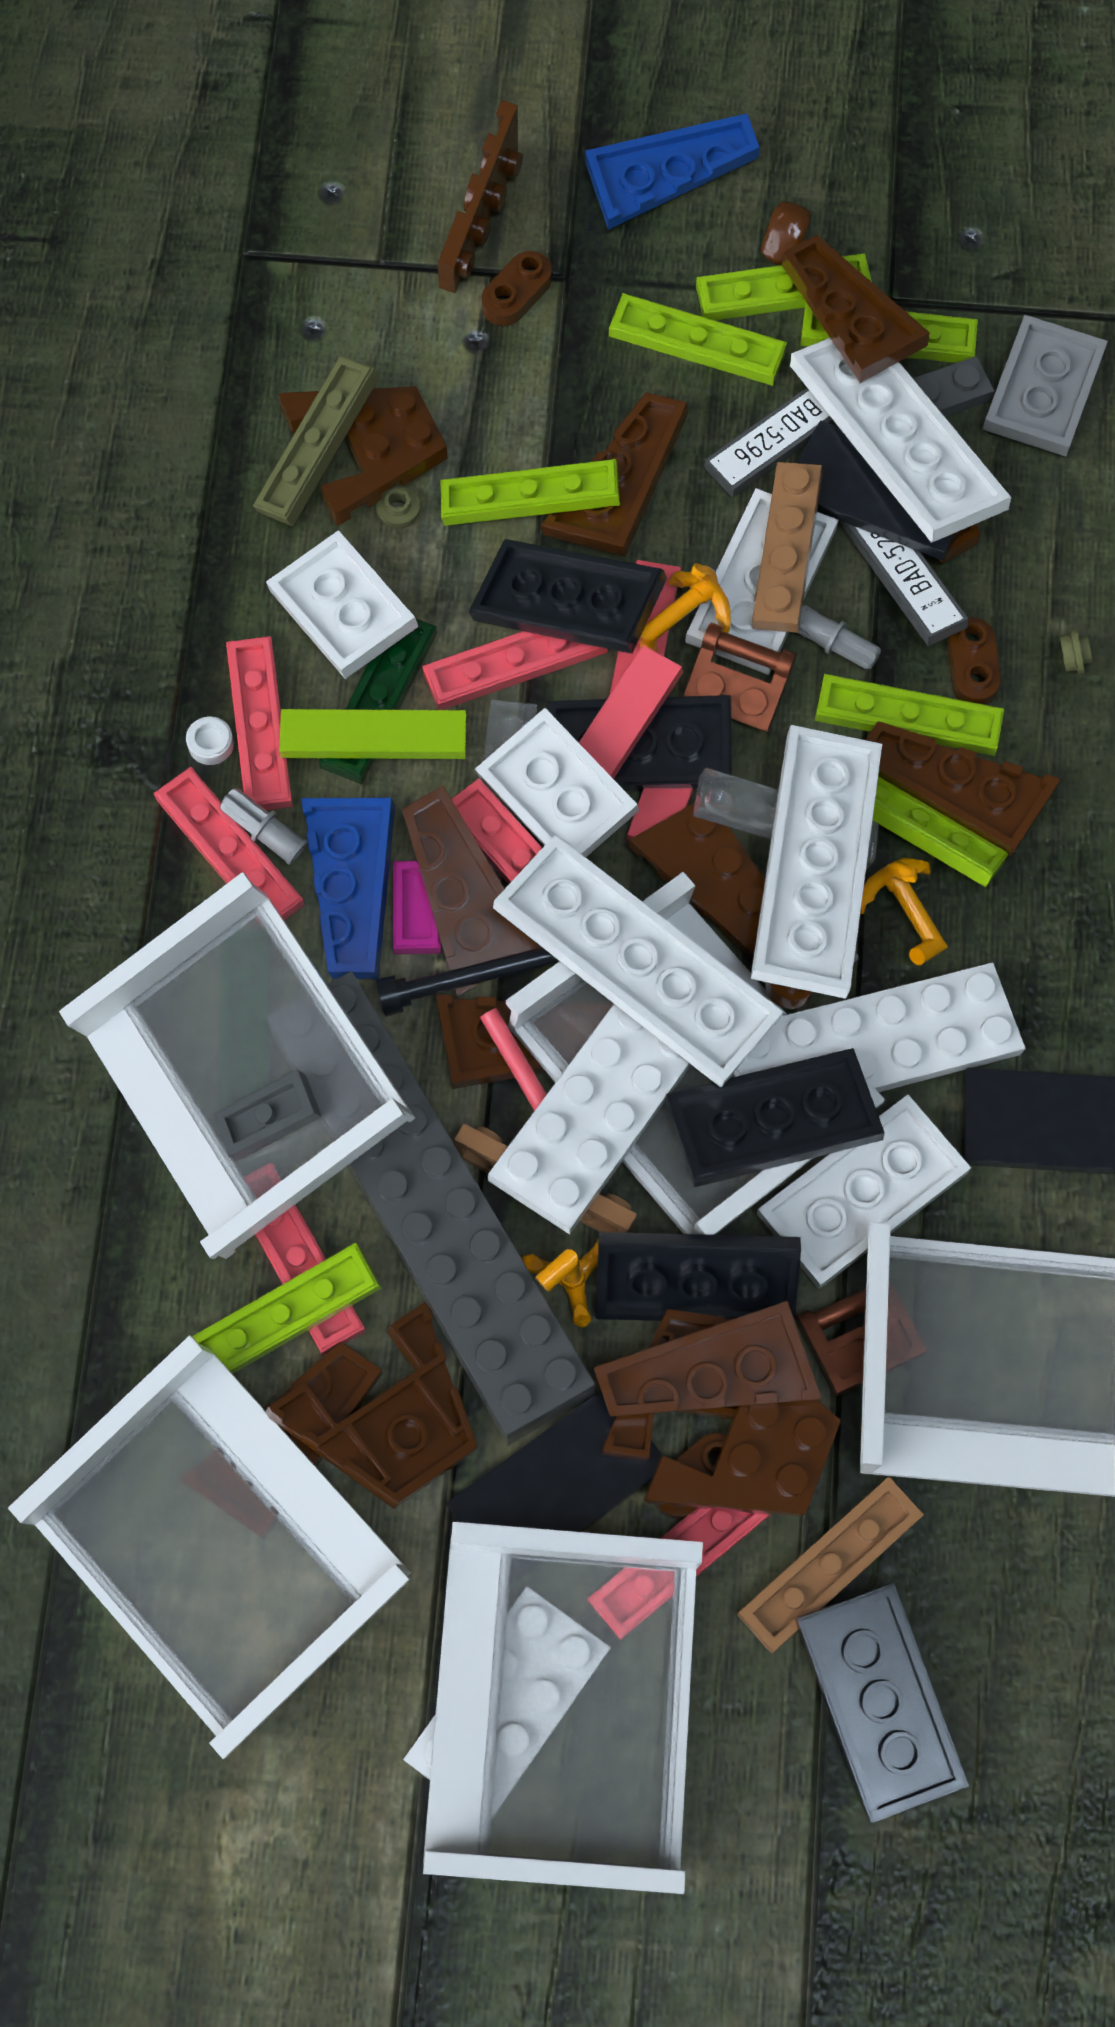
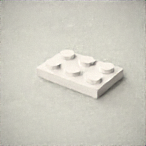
[266,530,418,679]
[475,708,639,857]

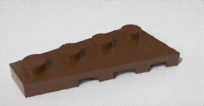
[865,721,1061,857]

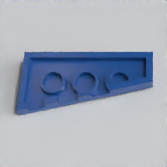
[585,113,760,230]
[301,798,395,979]

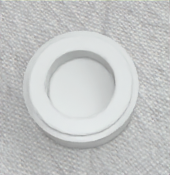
[186,716,234,765]

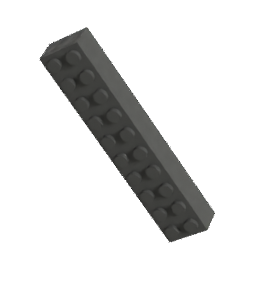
[266,971,595,1446]

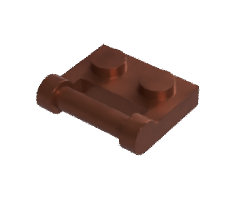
[683,622,797,732]
[795,1280,926,1397]

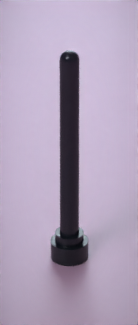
[376,947,559,1017]

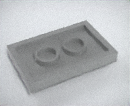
[982,315,1108,457]

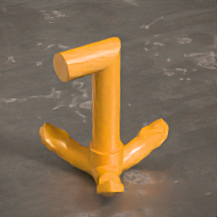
[639,563,731,653]
[860,858,948,965]
[521,1239,599,1327]

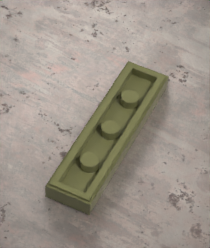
[253,355,380,527]

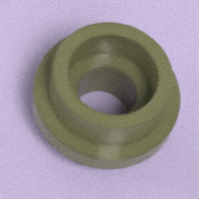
[375,485,420,529]
[1060,628,1093,674]

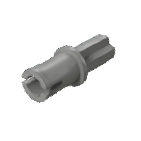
[798,605,881,669]
[220,788,308,865]

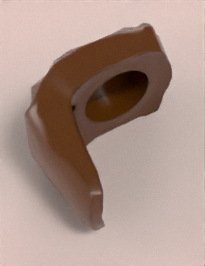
[761,201,811,265]

